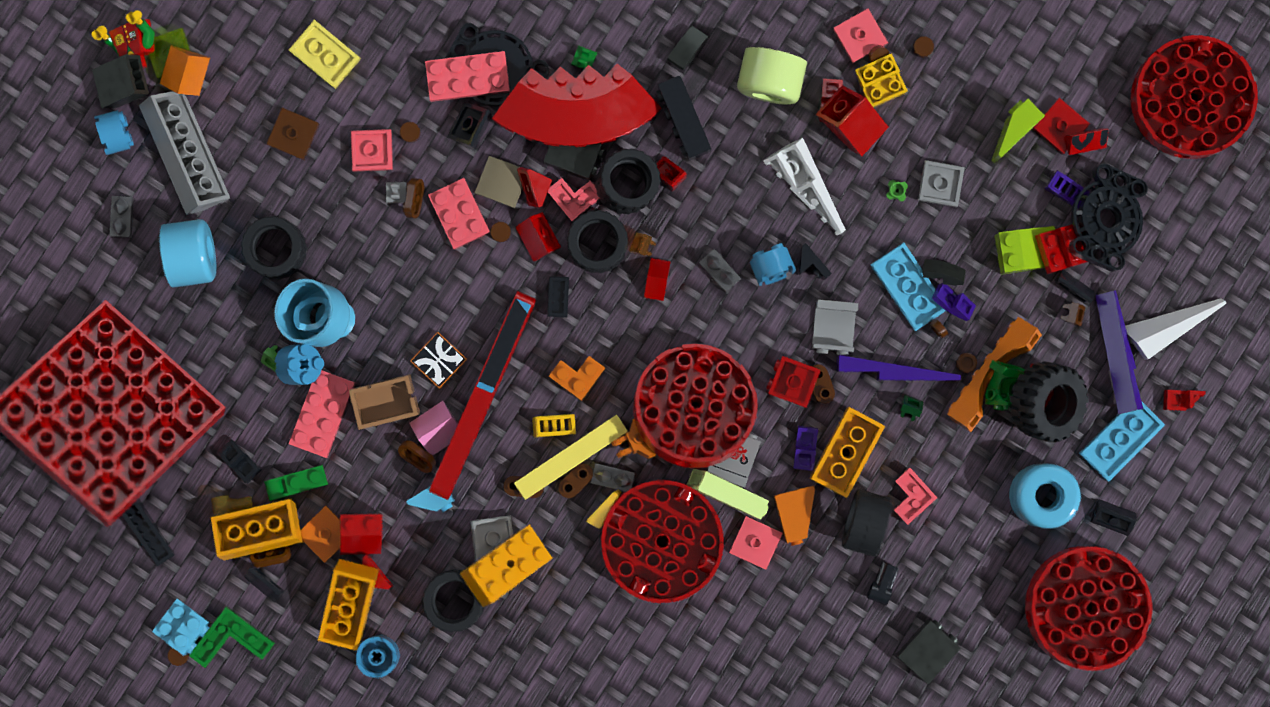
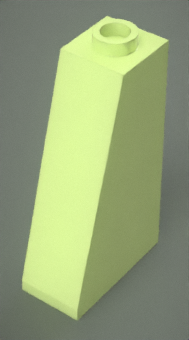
[687,469,769,519]

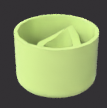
[737,47,807,104]

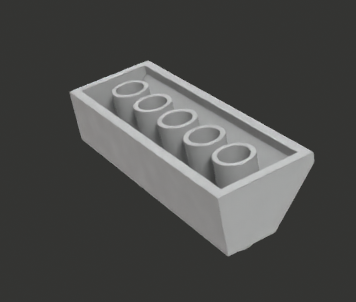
[139,91,230,215]

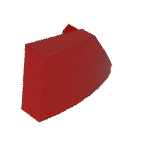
[1163,390,1206,411]

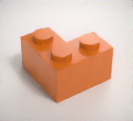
[549,356,606,401]

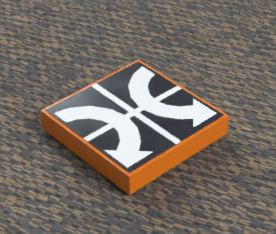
[411,332,468,389]

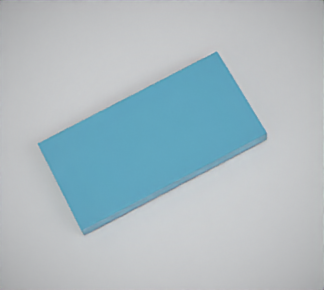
[870,243,946,331]
[1079,402,1165,482]

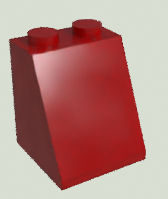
[816,85,888,156]
[340,513,382,555]

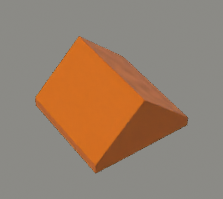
[160,45,210,96]

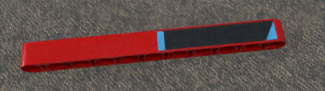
[429,291,536,500]

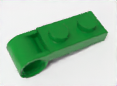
[264,465,328,501]

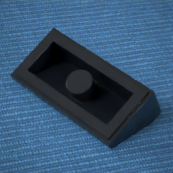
[1054,270,1095,304]
[1090,499,1137,536]
[245,566,284,602]

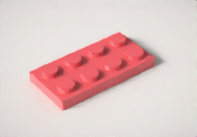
[425,51,510,102]
[289,370,356,458]

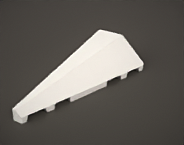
[763,138,845,235]
[1125,298,1226,360]

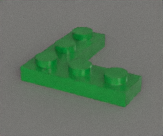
[189,606,275,668]

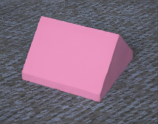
[409,401,458,455]

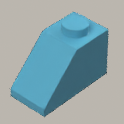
[406,486,455,512]

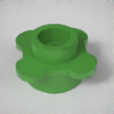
[886,180,908,201]

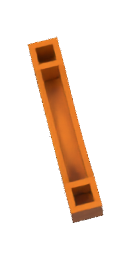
[947,317,1042,432]

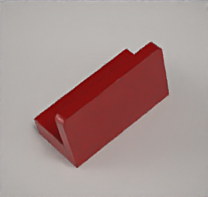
[516,212,561,262]

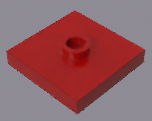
[1032,98,1090,155]

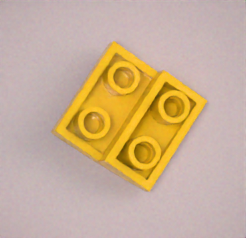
[855,53,908,107]

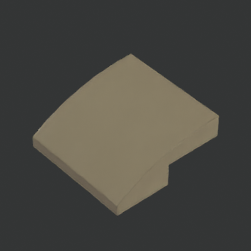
[475,156,523,208]

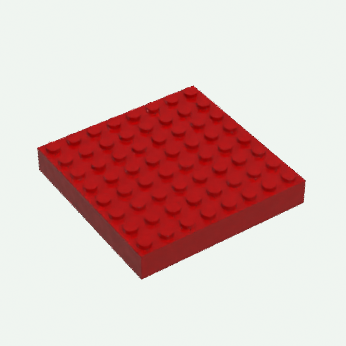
[0,300,226,528]

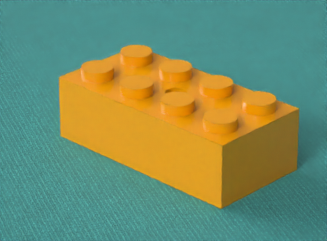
[809,407,885,498]
[211,499,302,560]
[460,525,552,607]
[318,559,379,651]

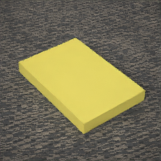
[289,20,361,89]

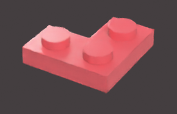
[548,178,600,222]
[893,468,937,525]

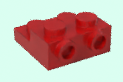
[1035,225,1087,274]
[767,356,821,408]

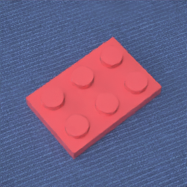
[428,178,490,250]

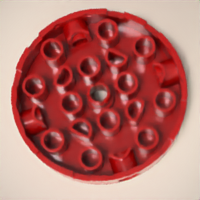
[1131,35,1258,159]
[633,344,758,468]
[601,480,724,603]
[1025,546,1152,671]

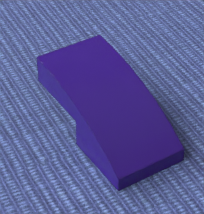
[931,283,976,321]
[793,426,818,471]

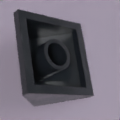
[447,102,492,151]

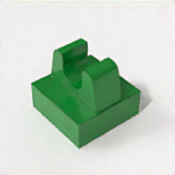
[571,46,597,70]

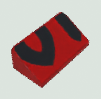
[1066,128,1109,155]

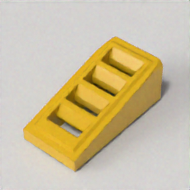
[532,414,576,438]
[586,489,622,529]

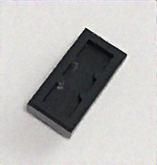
[547,276,569,318]

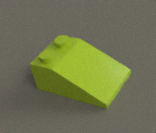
[991,99,1045,163]
[994,226,1055,275]

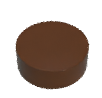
[913,36,934,58]
[869,45,890,62]
[400,122,421,143]
[491,222,511,243]
[930,319,948,339]
[956,353,977,373]
[168,648,189,666]

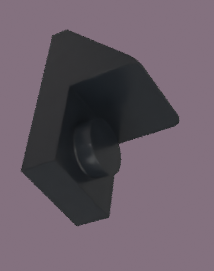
[799,243,832,280]

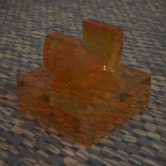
[629,232,656,256]

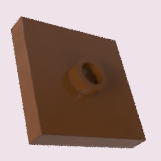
[267,108,320,160]

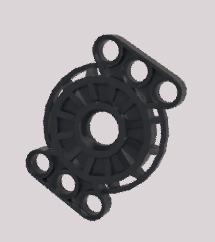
[445,23,549,106]
[1069,164,1148,272]

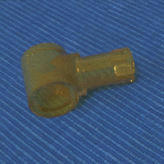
[211,496,253,517]

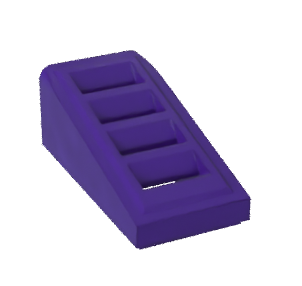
[1045,170,1090,209]

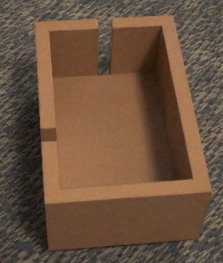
[349,374,420,430]

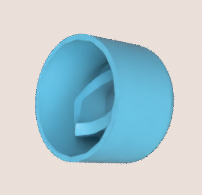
[160,219,216,288]
[275,279,350,347]
[1009,464,1081,528]

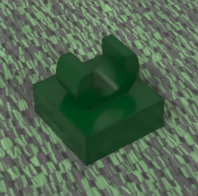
[900,395,924,422]

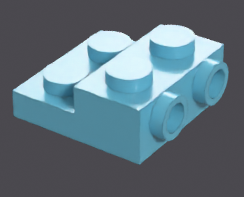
[152,599,210,656]

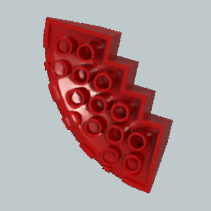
[492,64,661,147]

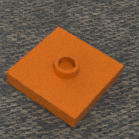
[301,506,340,563]

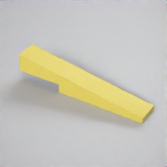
[514,415,628,500]

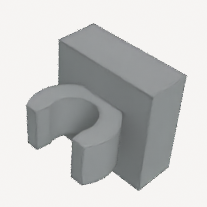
[386,182,407,203]

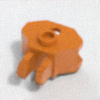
[611,419,656,459]

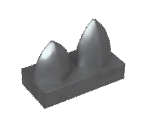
[110,196,134,238]
[699,249,741,292]
[591,464,635,492]

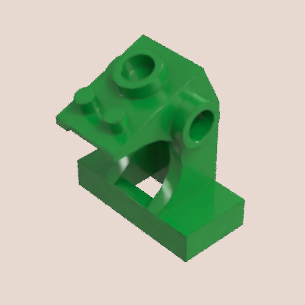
[985,360,1025,411]

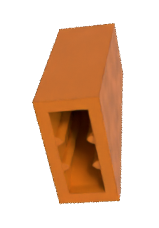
[774,485,815,546]

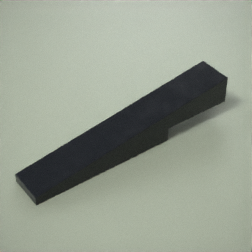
[122,498,175,566]

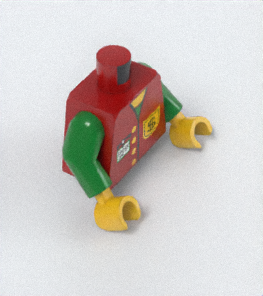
[91,10,155,69]

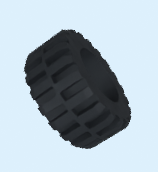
[1010,361,1089,443]

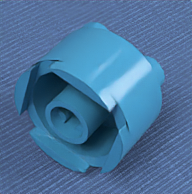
[94,110,134,155]
[750,243,796,286]
[275,344,324,385]
[356,635,400,678]

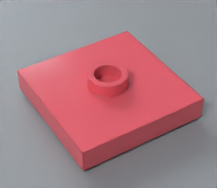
[833,9,888,63]
[351,129,393,172]
[729,516,783,570]

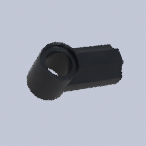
[867,562,899,606]

